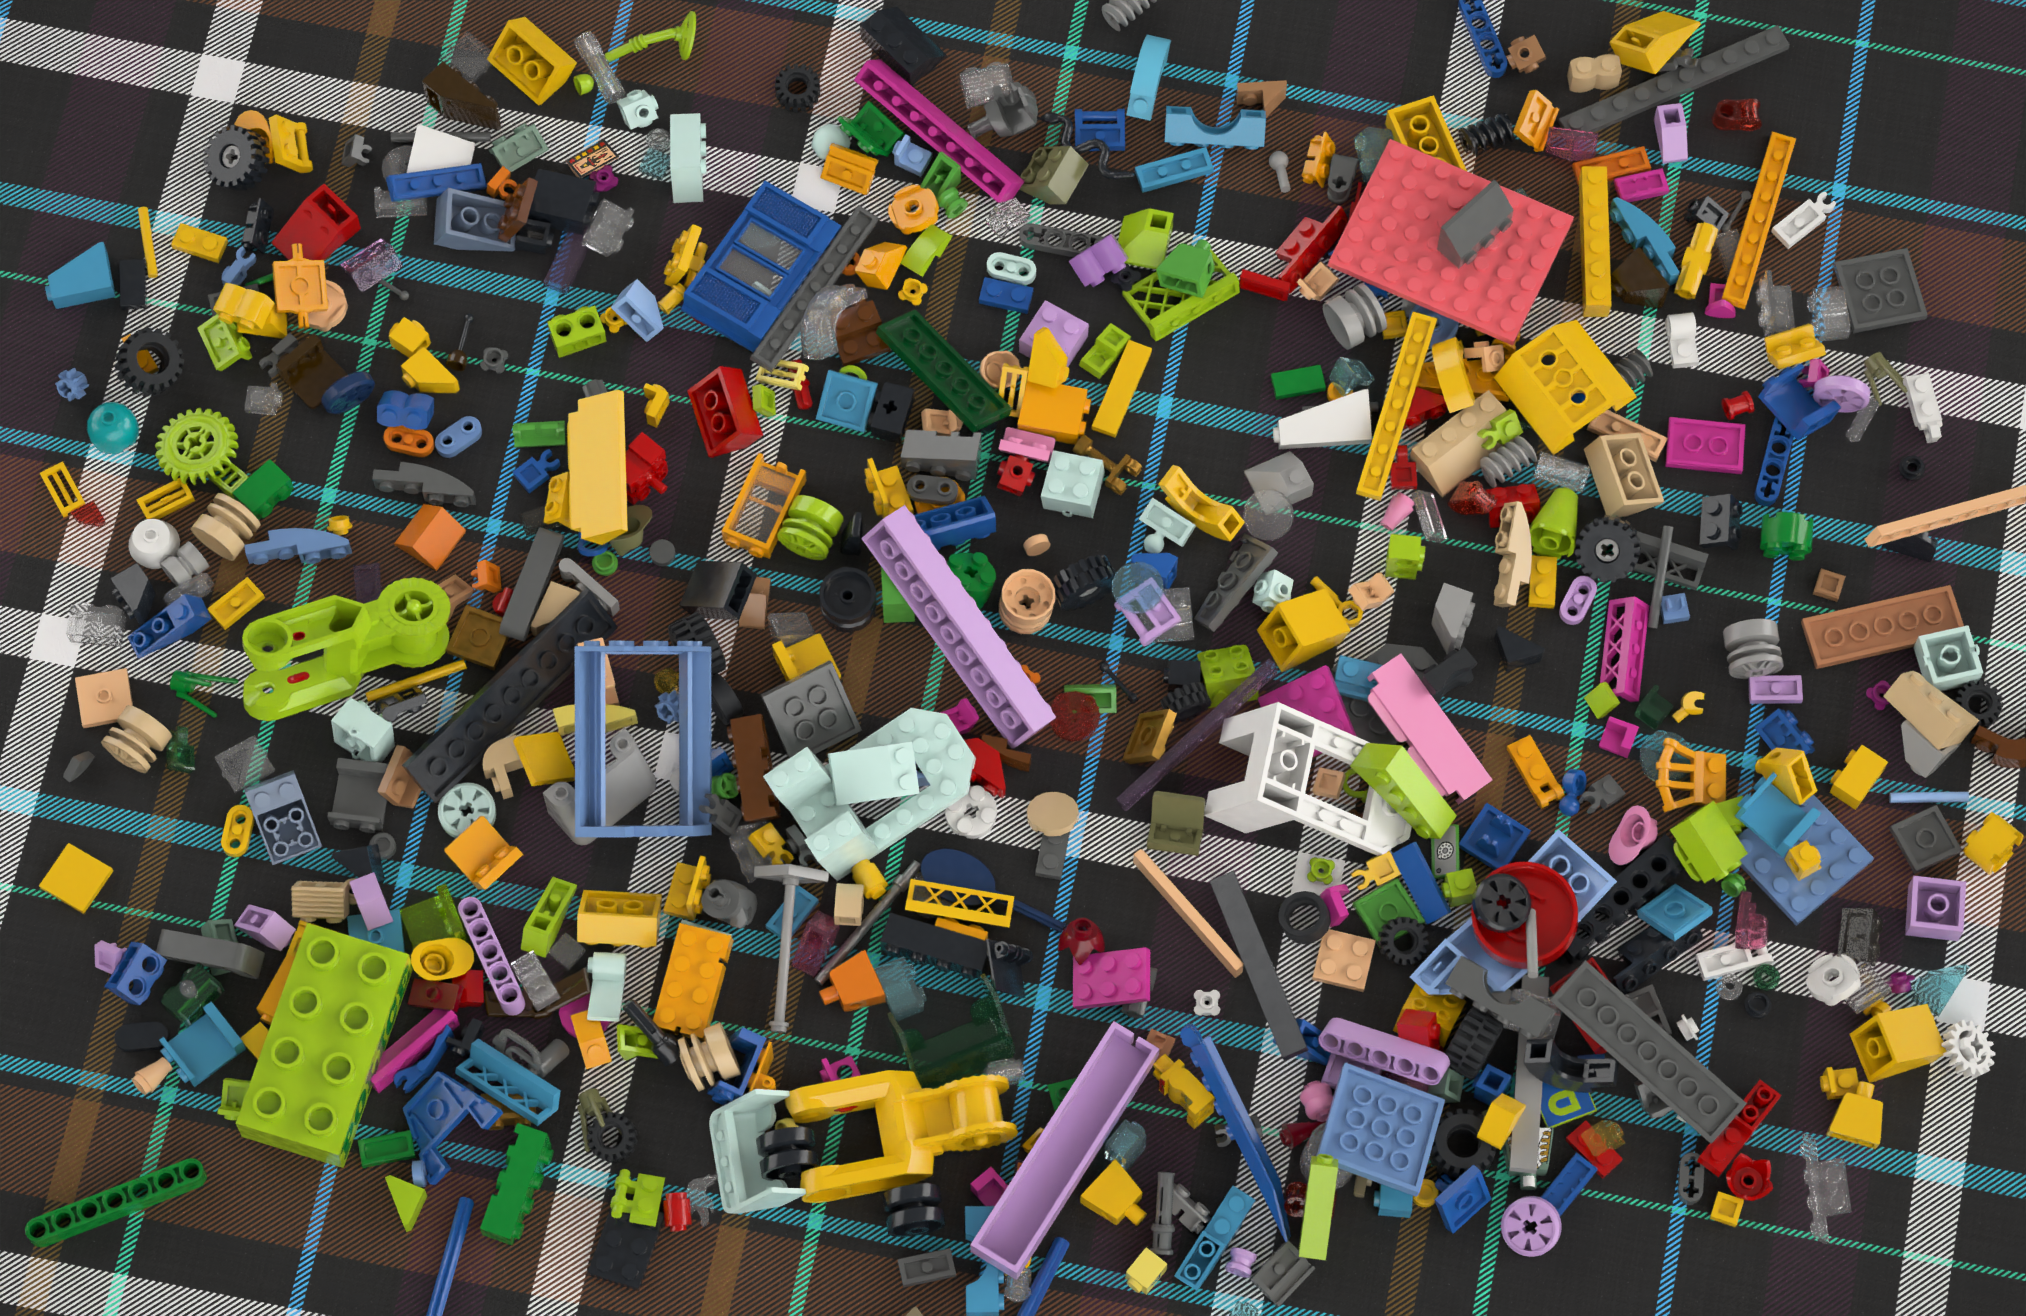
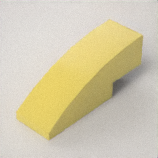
[553,704,638,736]

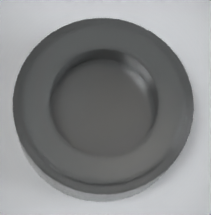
[649,539,676,567]
[369,832,396,860]

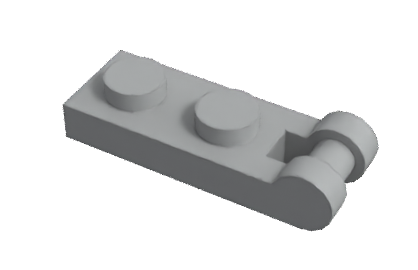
[559,558,620,617]

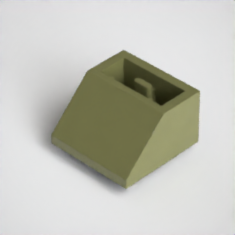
[1019,146,1089,204]

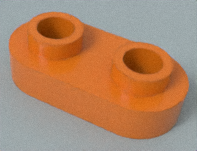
[384,425,434,457]

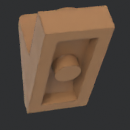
[1236,80,1287,118]
[438,574,474,620]
[739,577,771,630]

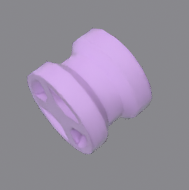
[1225,1247,1257,1278]

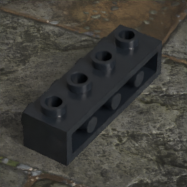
[880,913,988,980]

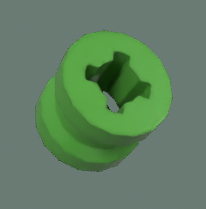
[937,187,968,219]
[712,773,739,800]

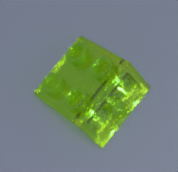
[400,883,467,948]

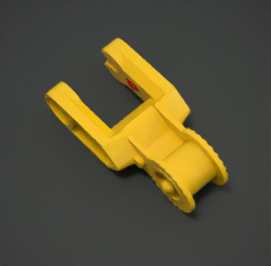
[785,1070,1018,1203]

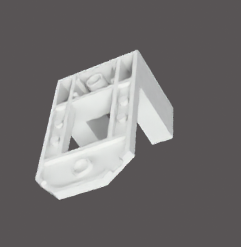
[1204,702,1412,856]

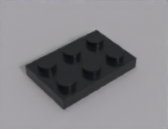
[587,1208,664,1291]

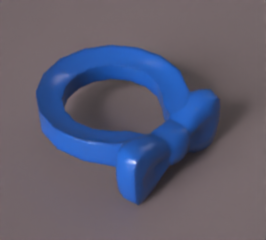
[577,532,608,556]

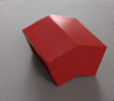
[452,970,484,1008]

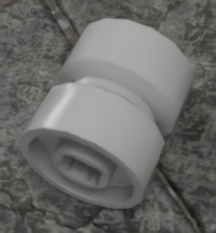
[160,541,209,589]

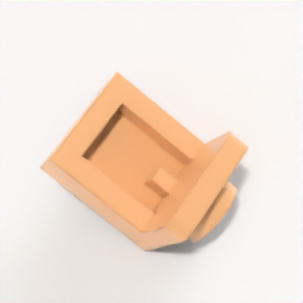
[1297,261,1340,301]
[1464,341,1505,372]
[921,408,963,436]
[1348,572,1394,610]

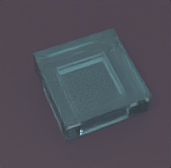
[639,148,670,181]

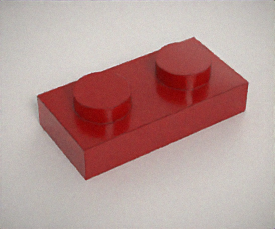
[1566,1120,1623,1179]

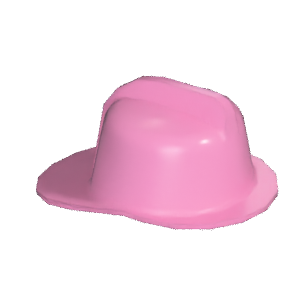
[1608,805,1658,865]

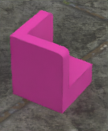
[1599,716,1639,758]
[971,1167,1008,1206]

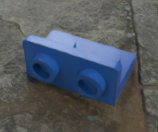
[1755,708,1815,755]

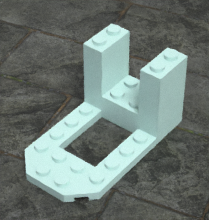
[763,708,976,881]

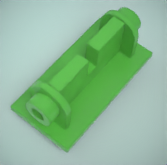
[513,421,565,448]

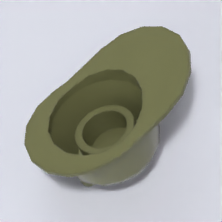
[609,505,652,556]

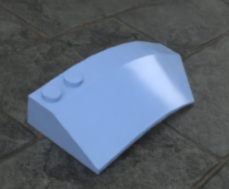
[1410,829,1617,995]

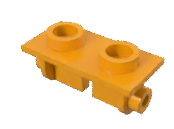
[1302,132,1335,188]

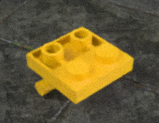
[664,224,708,289]

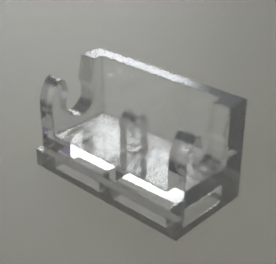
[374,187,427,218]

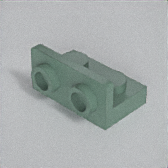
[489,123,549,172]

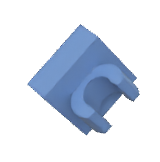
[1660,593,1690,624]

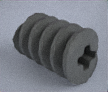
[1613,349,1653,389]

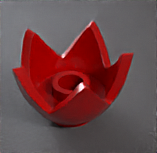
[1726,1153,1773,1201]

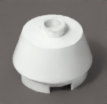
[129,519,180,569]

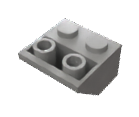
[1431,583,1475,654]

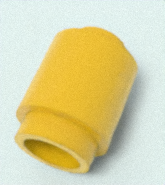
[851,859,888,899]

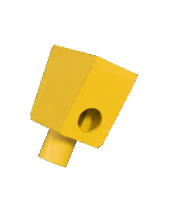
[1755,748,1817,805]
[1826,1081,1883,1149]
[1080,1159,1147,1226]

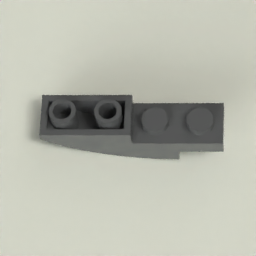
[372,462,476,507]

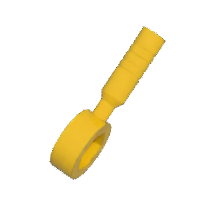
[1310,576,1363,628]

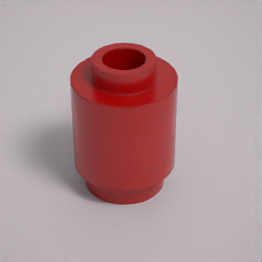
[663,1192,692,1232]

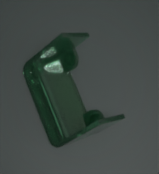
[887,973,1015,1089]

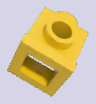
[1784,840,1821,881]

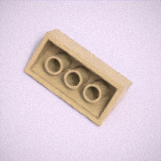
[1409,390,1514,497]

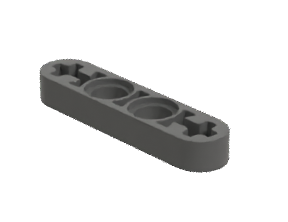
[1019,223,1105,257]

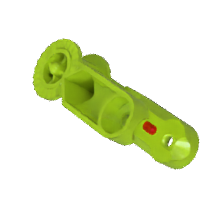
[242,577,451,721]

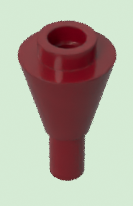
[1279,1120,1327,1149]

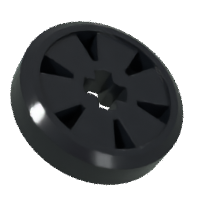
[1472,874,1531,933]

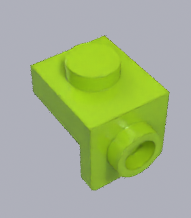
[217,1078,251,1120]

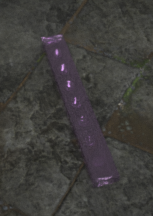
[1116,658,1277,811]

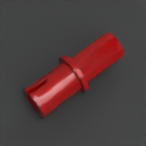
[787,360,812,410]

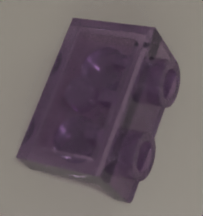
[340,238,403,292]

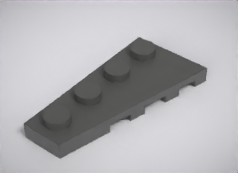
[1194,533,1278,632]

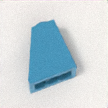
[45,242,116,309]

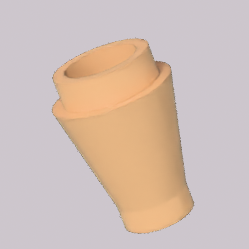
[132,1057,173,1095]

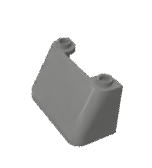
[543,728,656,846]

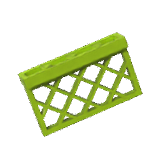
[1122,249,1240,341]

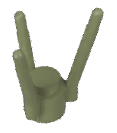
[1863,352,1908,406]
[577,1088,622,1152]

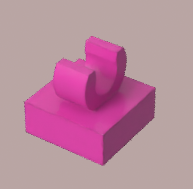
[1799,359,1829,390]

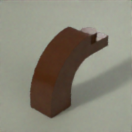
[1971,725,2026,768]

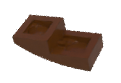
[981,734,1031,772]

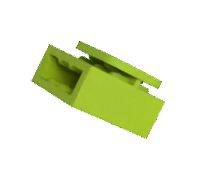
[1670,801,1748,883]

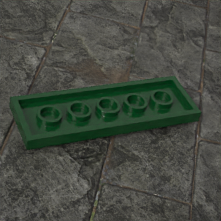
[876,309,1012,433]

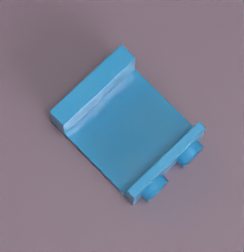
[1735,772,1822,858]
[160,1002,246,1087]

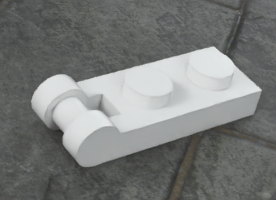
[1695,936,1774,981]

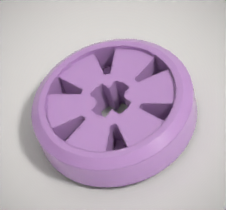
[1813,375,1870,413]
[1501,1196,1562,1257]

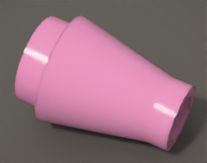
[1380,492,1415,531]

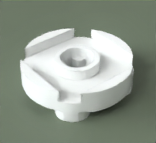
[945,785,997,839]
[1806,954,1861,1006]

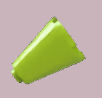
[1529,487,1578,559]

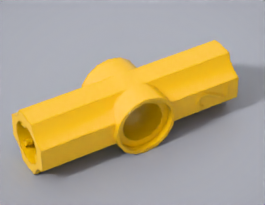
[1674,222,1718,299]

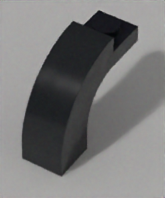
[1524,1039,1619,1093]

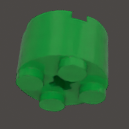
[1760,512,1814,561]
[946,552,996,610]

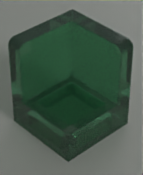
[1635,684,1673,730]

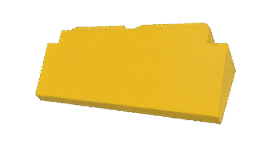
[567,390,628,545]

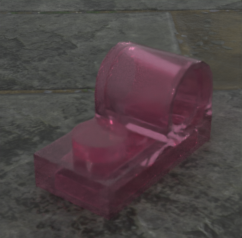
[1735,891,1768,950]

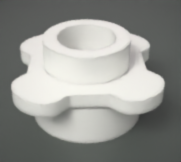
[1194,990,1220,1016]
[1677,1014,1699,1041]

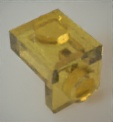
[1581,1120,1625,1156]

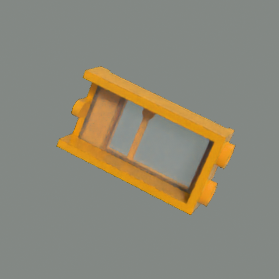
[722,453,806,559]

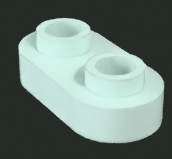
[987,252,1036,285]

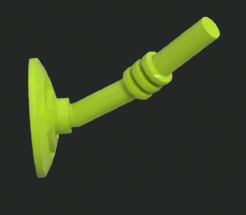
[605,11,696,62]

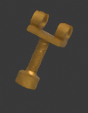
[1073,435,1142,496]

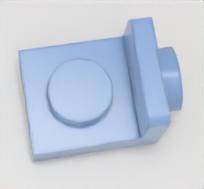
[892,135,933,177]

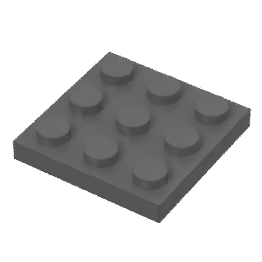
[1833,248,1928,333]
[760,660,862,759]

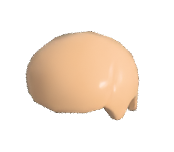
[979,351,1021,389]

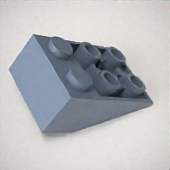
[244,770,322,865]

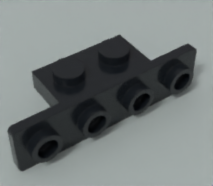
[1613,924,1703,995]

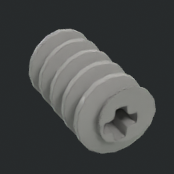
[1102,0,1157,31]
[1480,436,1537,488]

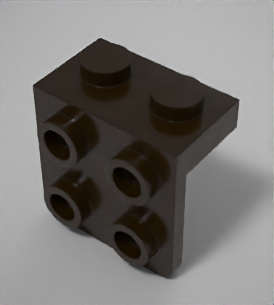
[276,333,348,409]

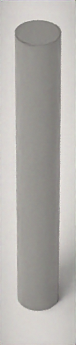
[1526,908,1538,978]

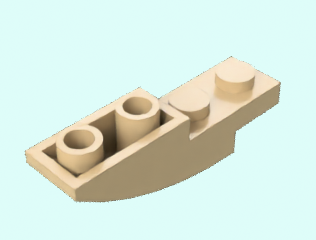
[1494,501,1532,608]

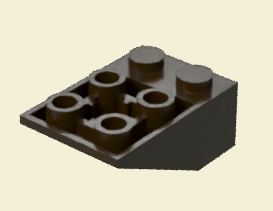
[422,61,501,131]

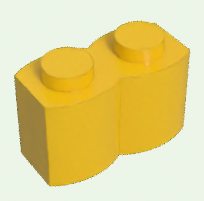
[213,283,274,331]

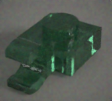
[166,726,195,773]

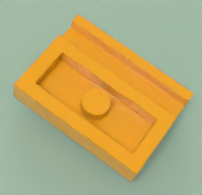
[1513,90,1559,152]
[820,143,879,195]

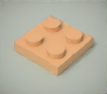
[1312,929,1376,992]

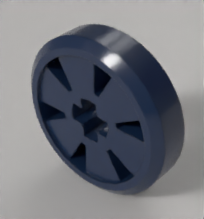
[321,371,375,414]

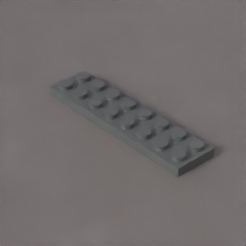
[1550,960,1747,1143]

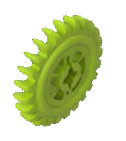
[155,408,239,485]

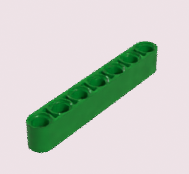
[25,1158,207,1248]

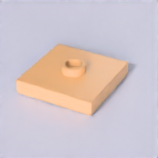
[75,668,133,728]

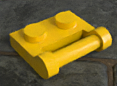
[269,114,313,173]

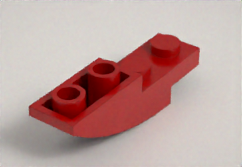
[1697,1080,1782,1177]

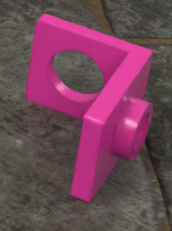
[819,1056,861,1083]

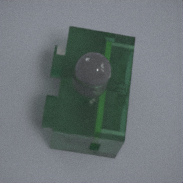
[161,964,225,1028]

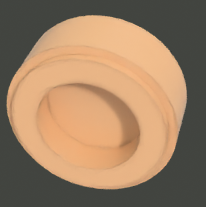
[1023,534,1050,556]

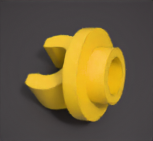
[1863,994,1892,1017]

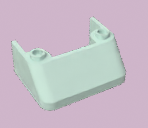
[709,1089,806,1214]

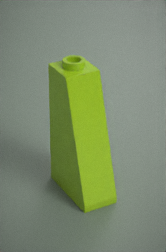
[1299,1154,1338,1260]

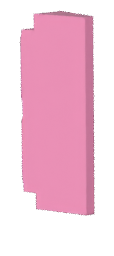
[1367,653,1492,804]

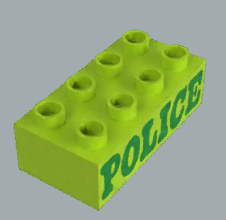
[236,923,413,1168]

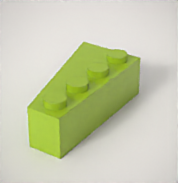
[1350,743,1457,839]

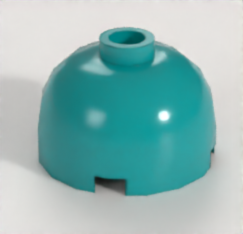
[87,402,139,454]

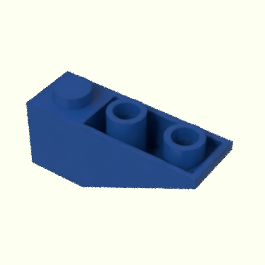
[127,594,212,658]

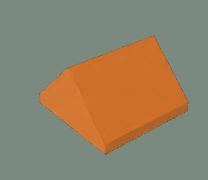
[394,504,466,571]

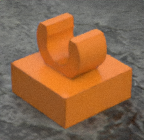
[486,166,517,200]
[471,560,502,593]

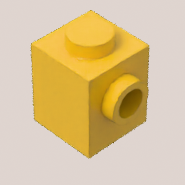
[389,317,431,358]

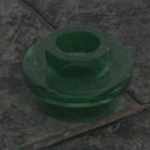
[1753,964,1780,991]

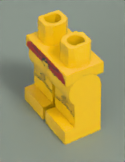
[1153,1054,1215,1129]

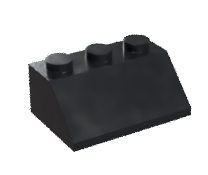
[860,7,947,86]

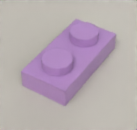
[1748,675,1803,704]

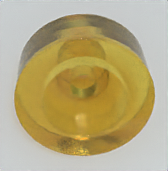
[654,668,679,694]

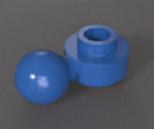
[1559,769,1587,816]

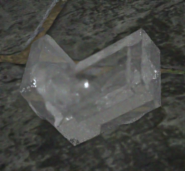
[986,198,1031,238]

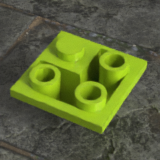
[1118,208,1174,269]

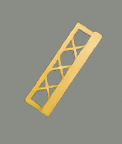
[905,879,1014,928]

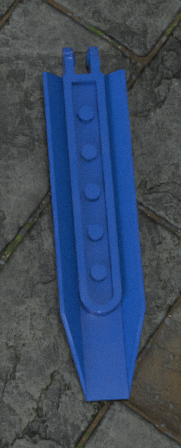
[1179,1023,1291,1242]

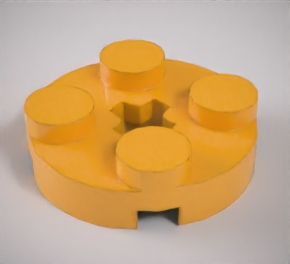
[888,185,939,235]

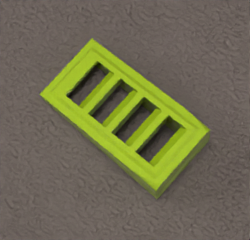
[206,463,249,500]

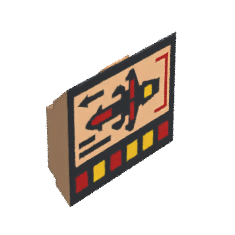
[566,139,619,178]

